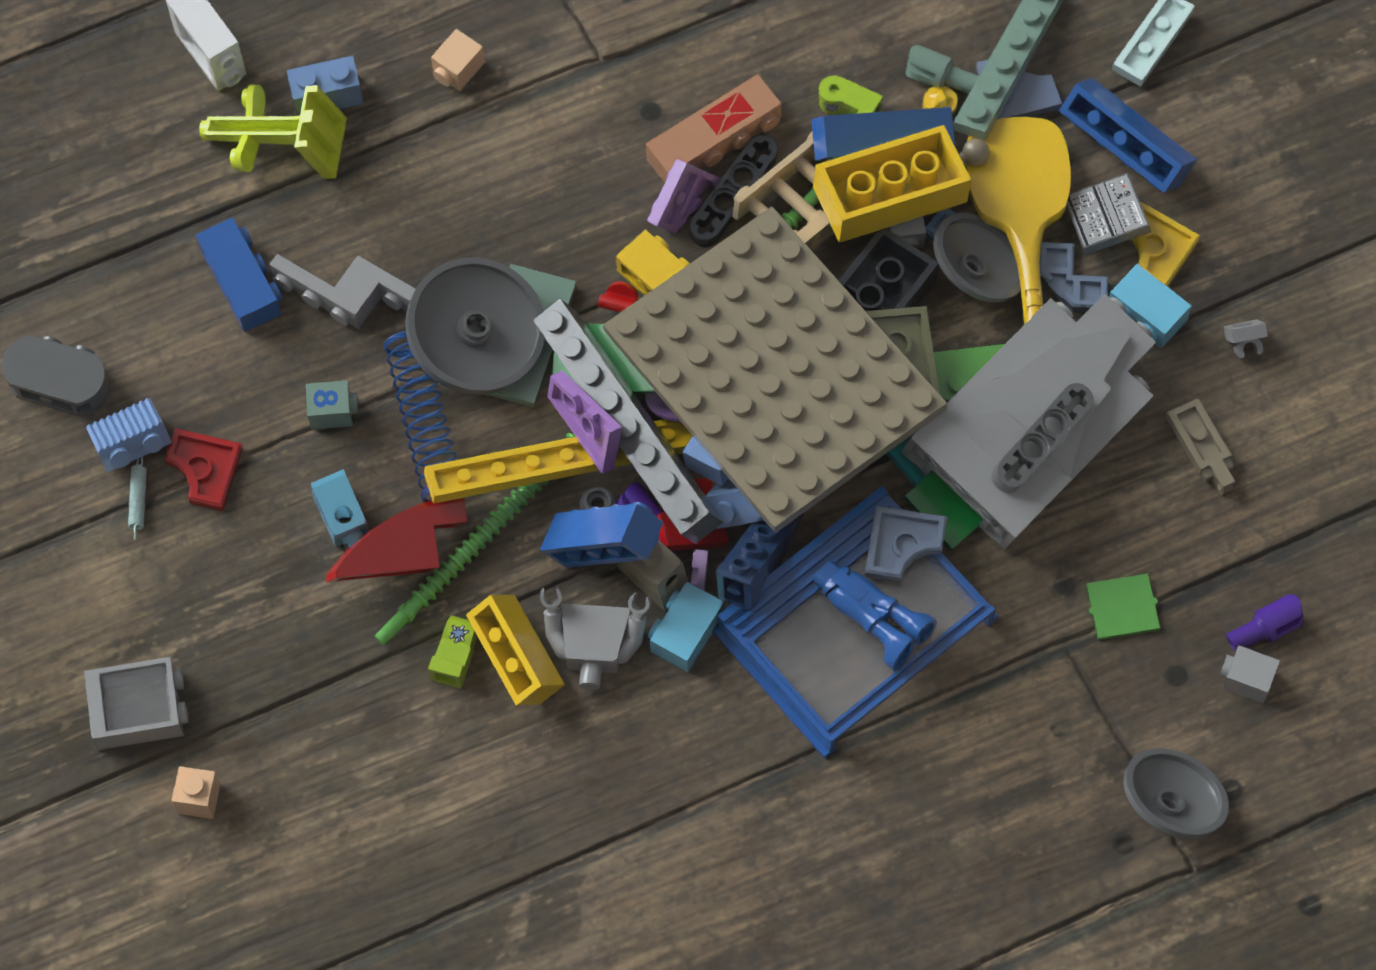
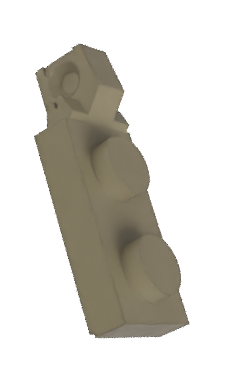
[1166,398,1235,495]

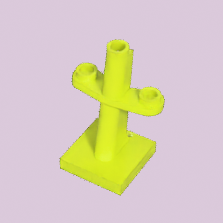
[199,85,347,179]

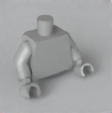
[540,587,652,690]

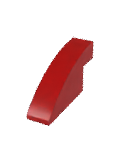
[326,498,467,583]

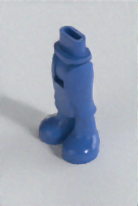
[813,560,937,671]

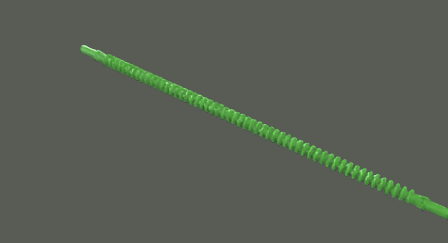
[374,189,819,646]

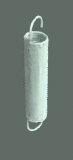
[128,457,147,540]

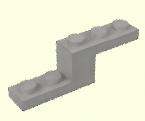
[269,254,416,329]

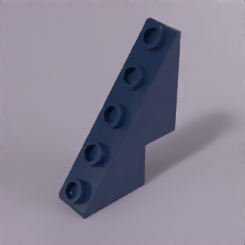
[716,512,805,611]

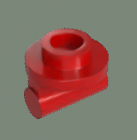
[598,281,639,313]

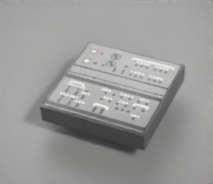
[1066,173,1151,255]

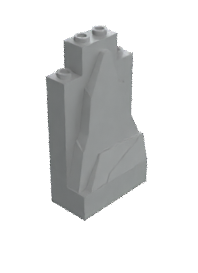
[902,294,1156,550]

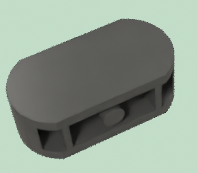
[2,335,110,417]

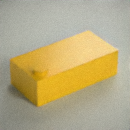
[813,125,971,243]

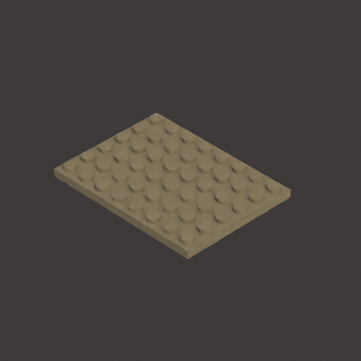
[603,207,947,533]

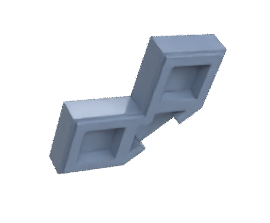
[1040,242,1108,312]

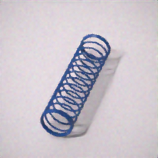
[383,331,457,503]

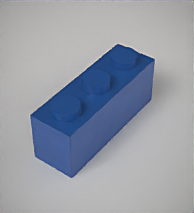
[195,217,283,332]

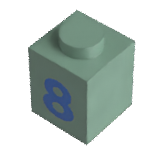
[306,380,358,430]

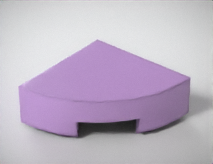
[690,549,708,591]

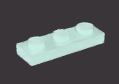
[1112,0,1195,87]

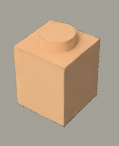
[431,29,485,91]
[172,766,221,819]

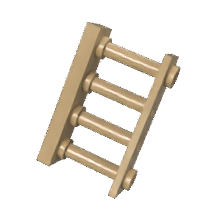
[732,132,834,251]

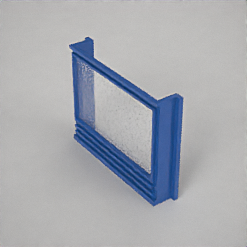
[713,486,999,759]

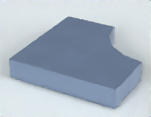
[976,59,1062,119]
[865,506,947,582]

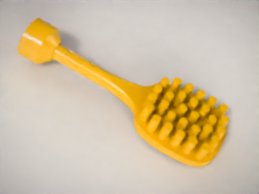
[965,117,1071,324]

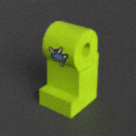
[819,76,883,115]
[428,615,478,689]

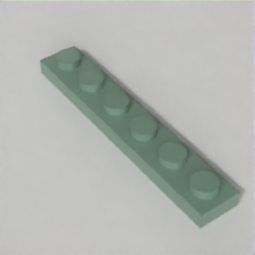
[953,0,1063,141]

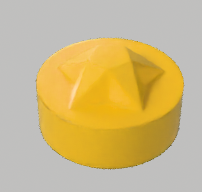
[923,86,957,116]

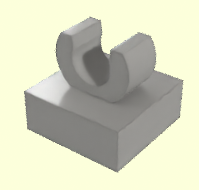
[1223,319,1268,358]

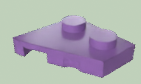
[647,159,721,233]

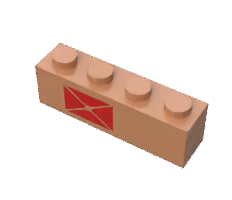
[646,74,781,183]

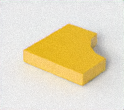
[1130,202,1201,287]

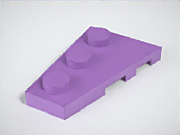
[547,371,622,474]

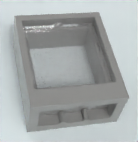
[84,657,189,750]

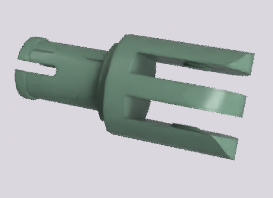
[905,45,979,94]

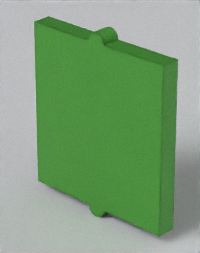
[1086,573,1160,640]

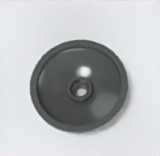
[933,213,1021,303]
[1123,748,1229,839]

